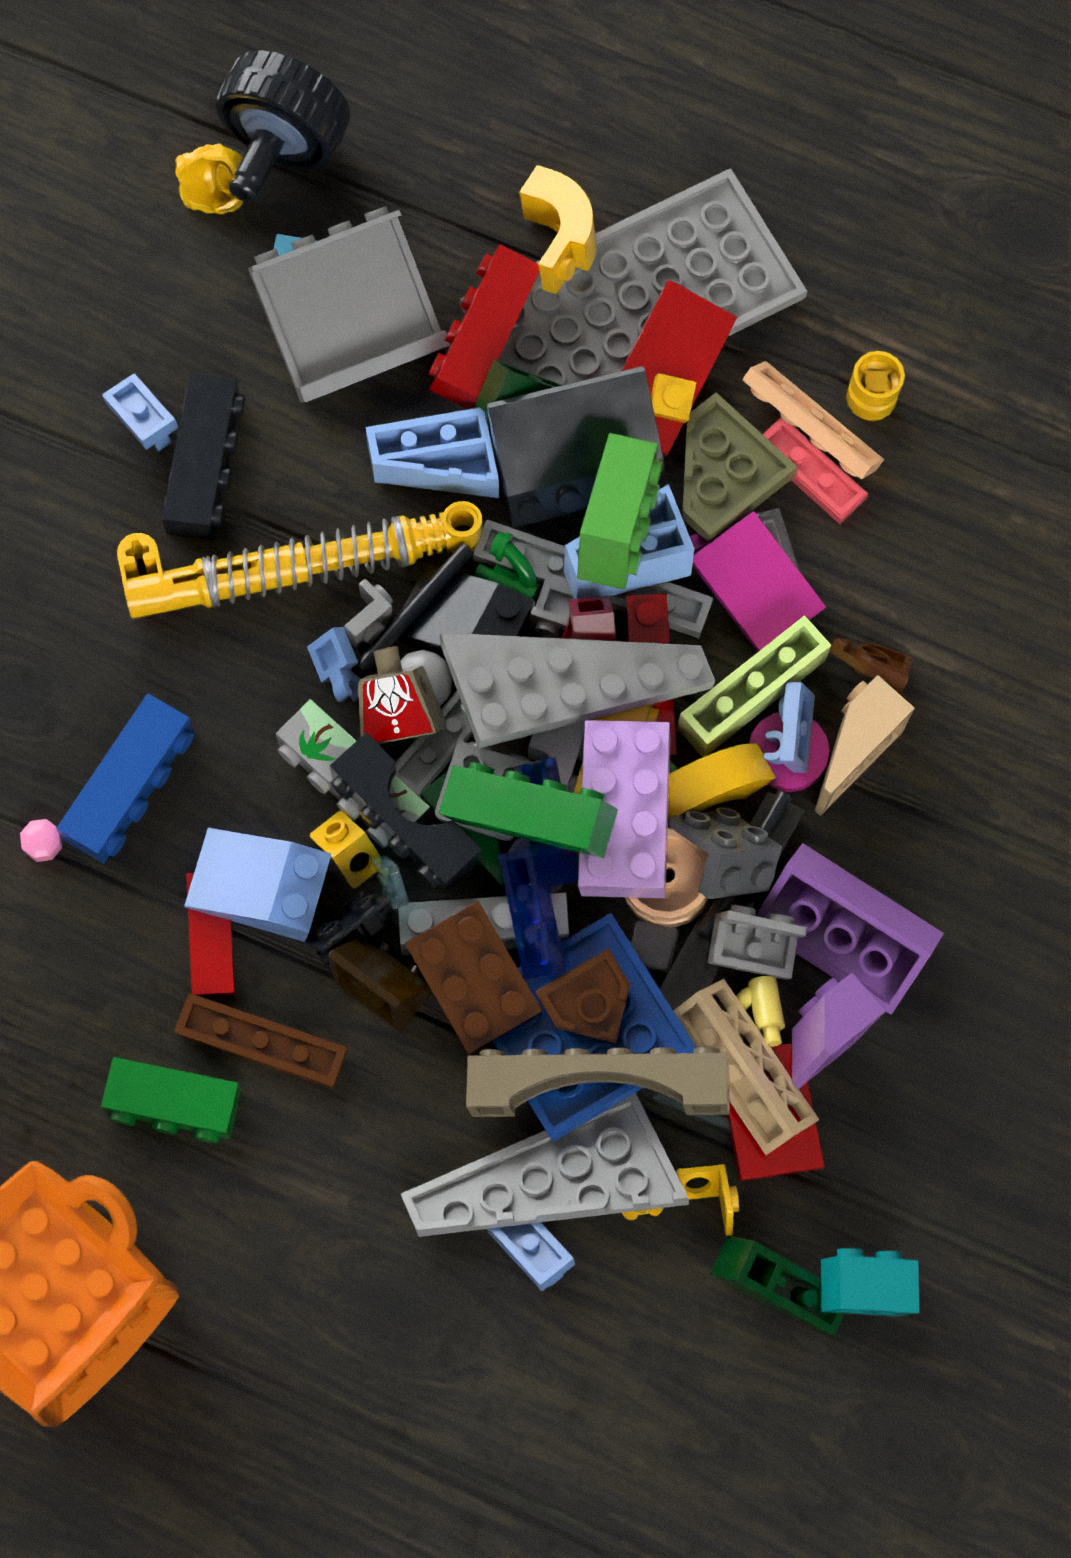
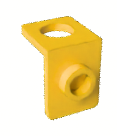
[310,811,385,888]
[676,1164,739,1236]

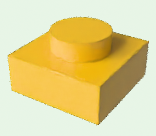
[651,373,696,423]

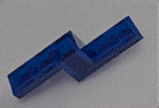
[498,757,579,980]

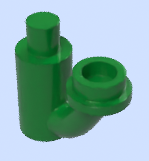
[474,532,541,600]

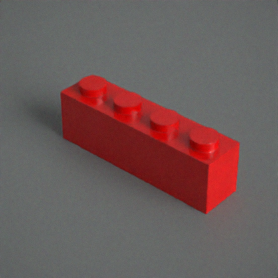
[429,244,539,410]

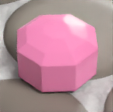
[20,819,62,862]

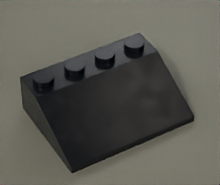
[487,366,666,528]

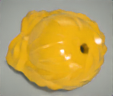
[175,144,243,214]

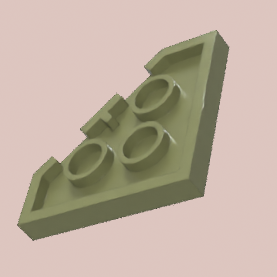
[682,392,798,543]

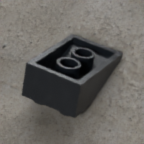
[399,564,535,660]

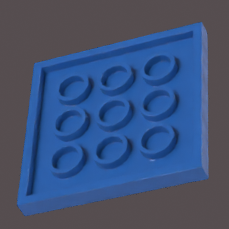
[492,913,696,1142]

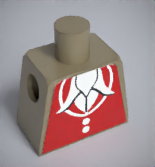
[358,646,447,744]

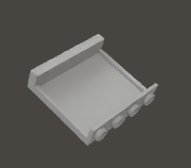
[248,206,450,403]

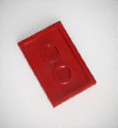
[727,1043,825,1182]

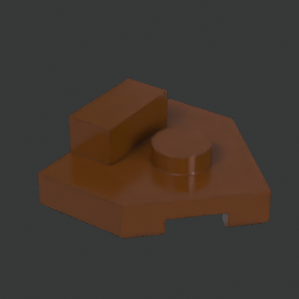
[830,638,913,695]
[535,948,630,1044]

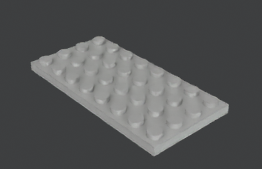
[460,168,807,385]

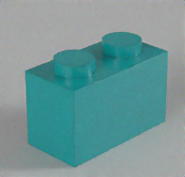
[821,1248,919,1316]

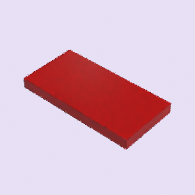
[620,279,737,457]

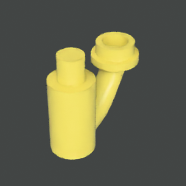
[736,976,785,1047]

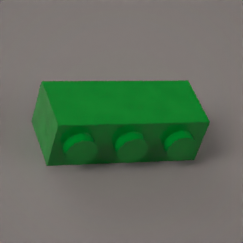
[101,1057,242,1143]

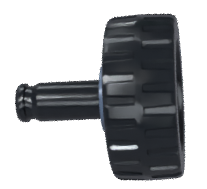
[216,50,351,203]

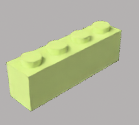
[677,615,831,758]

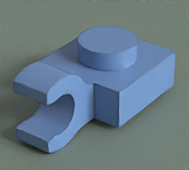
[307,627,361,702]

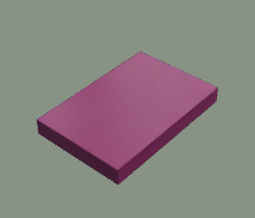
[692,511,826,652]

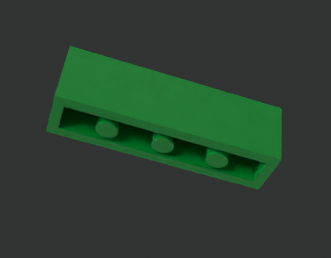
[439,762,618,858]

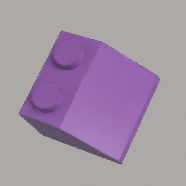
[792,973,886,1090]

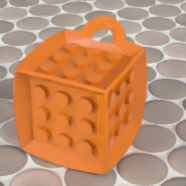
[0,1161,179,1427]

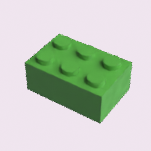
[577,433,663,590]

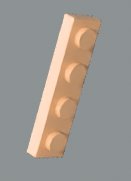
[742,361,884,479]

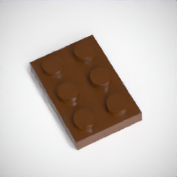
[405,900,542,1054]

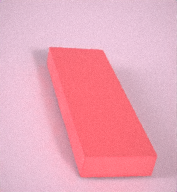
[763,417,869,524]

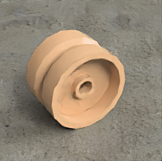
[625,828,710,928]

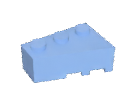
[564,484,694,599]

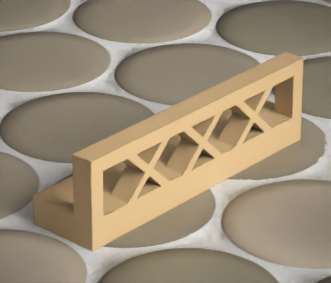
[674,979,819,1155]

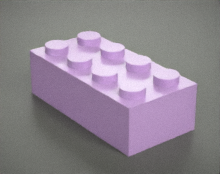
[578,720,671,898]

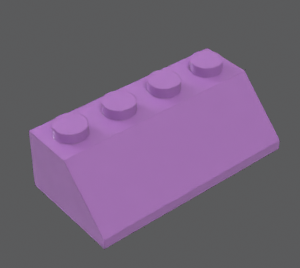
[756,843,944,1015]

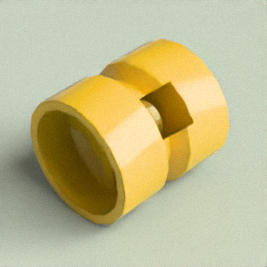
[846,351,905,421]

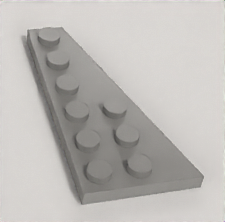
[401,1093,689,1237]

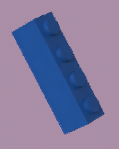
[56,693,194,864]

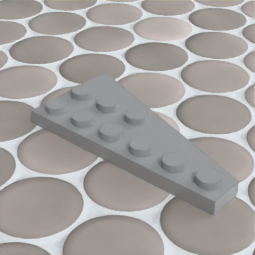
[439,633,715,749]

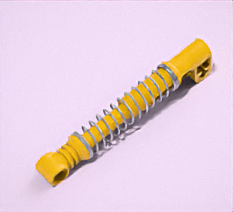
[117,501,483,619]

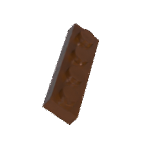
[174,993,348,1090]

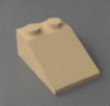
[815,675,915,816]

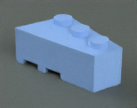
[366,408,499,498]

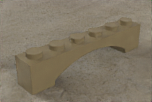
[466,1047,730,1117]

